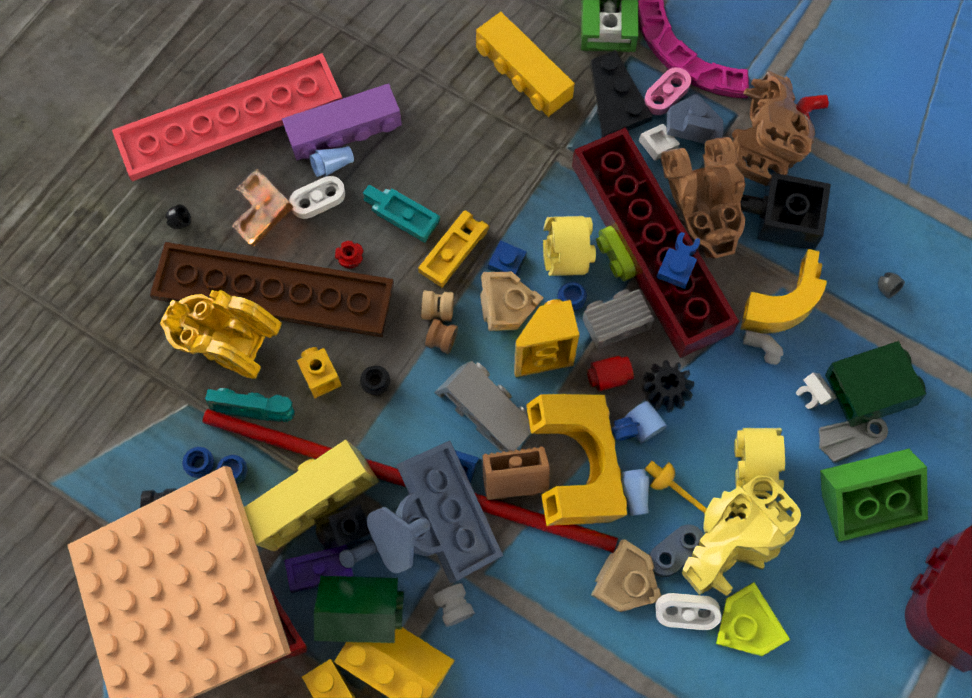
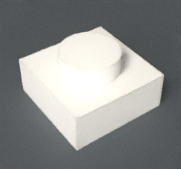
[638,124,680,161]

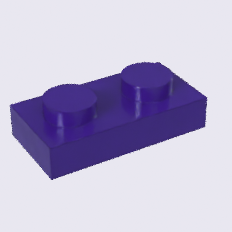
[284,545,354,593]

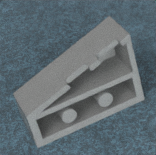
[434,361,531,452]

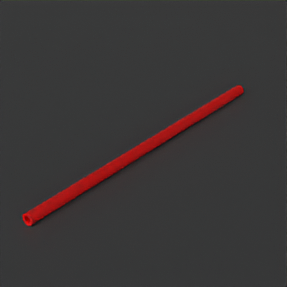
[202,409,618,553]

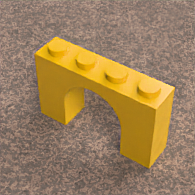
[526,394,628,526]

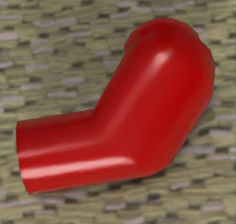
[796,94,829,119]

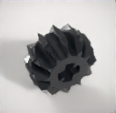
[642,360,694,413]

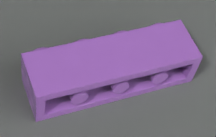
[282,83,402,161]

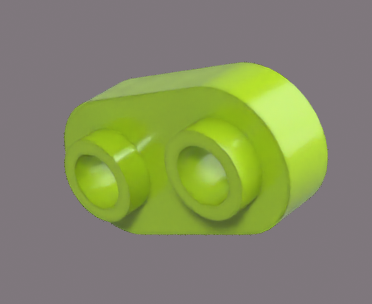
[596,226,636,281]

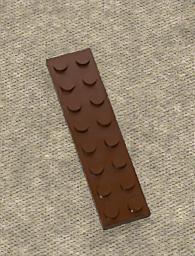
[150,242,394,338]

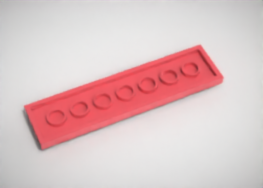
[112,53,343,181]

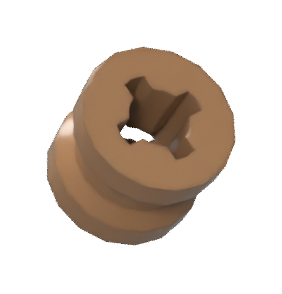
[425,319,458,354]

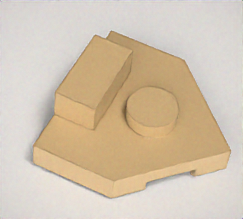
[480,271,544,331]
[591,539,661,612]

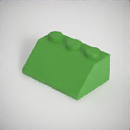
[820,449,928,542]

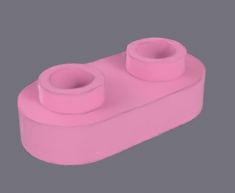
[644,67,691,115]

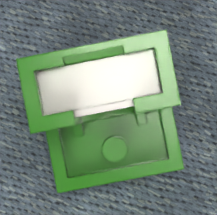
[581,0,638,52]

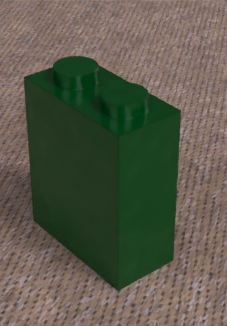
[825,341,927,428]
[314,576,404,643]

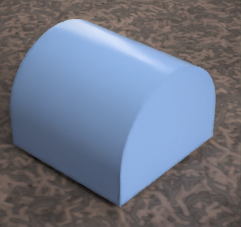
[624,401,667,445]

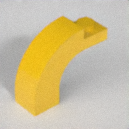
[740,249,827,334]

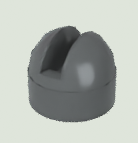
[878,272,905,298]

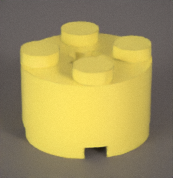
[543,216,596,276]
[734,428,785,491]

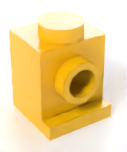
[296,347,342,399]

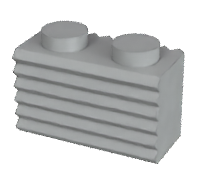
[583,289,654,350]

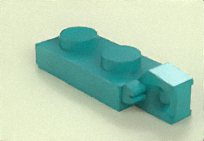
[363,185,440,243]

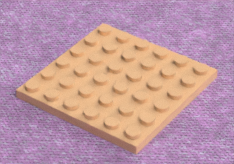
[68,466,291,698]

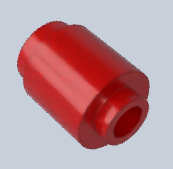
[587,355,634,392]

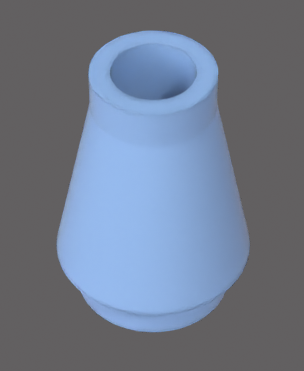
[310,146,354,177]
[621,469,649,516]

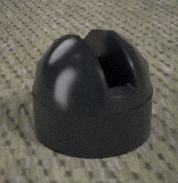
[165,204,191,229]

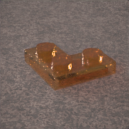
[232,169,294,247]

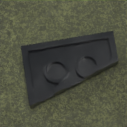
[590,50,653,138]

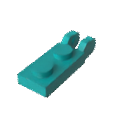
[205,388,295,422]

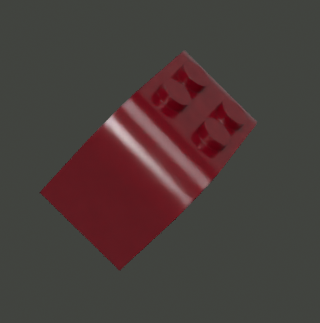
[905,526,972,672]

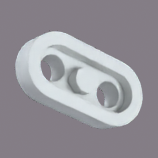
[289,176,345,219]
[655,593,721,630]

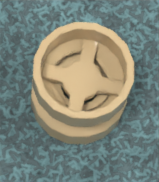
[421,290,454,322]

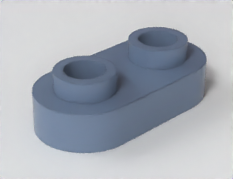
[649,524,704,578]

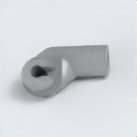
[743,330,783,365]

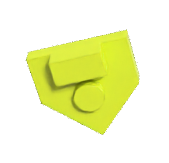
[716,582,790,656]

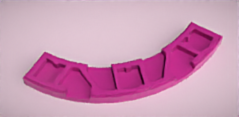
[638,0,749,99]

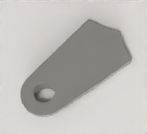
[819,418,888,463]

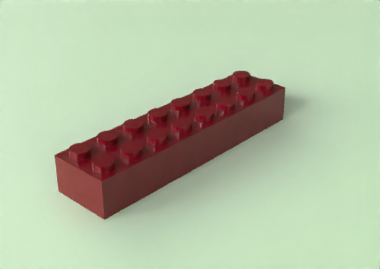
[572,128,739,358]

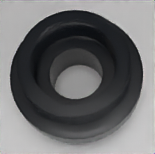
[360,365,391,395]

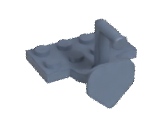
[339,440,503,583]

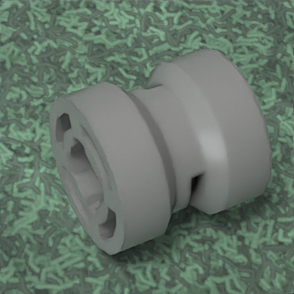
[433,583,475,627]

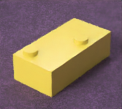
[244,440,379,552]

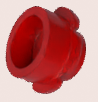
[335,241,363,269]

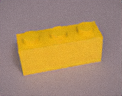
[514,299,579,378]
[334,627,455,698]

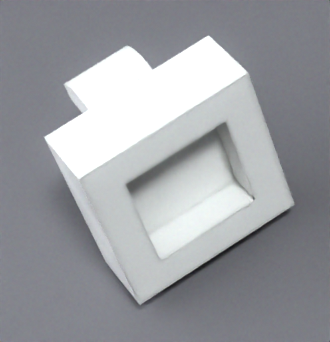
[796,373,837,409]

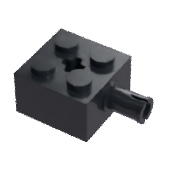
[740,173,831,250]

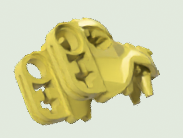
[682,475,801,596]

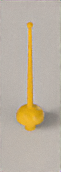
[645,460,707,514]

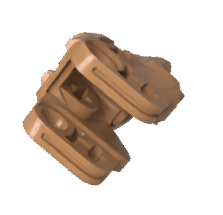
[732,71,815,186]
[661,137,746,258]

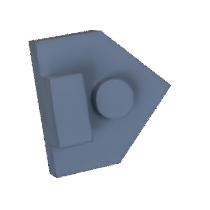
[666,93,723,144]

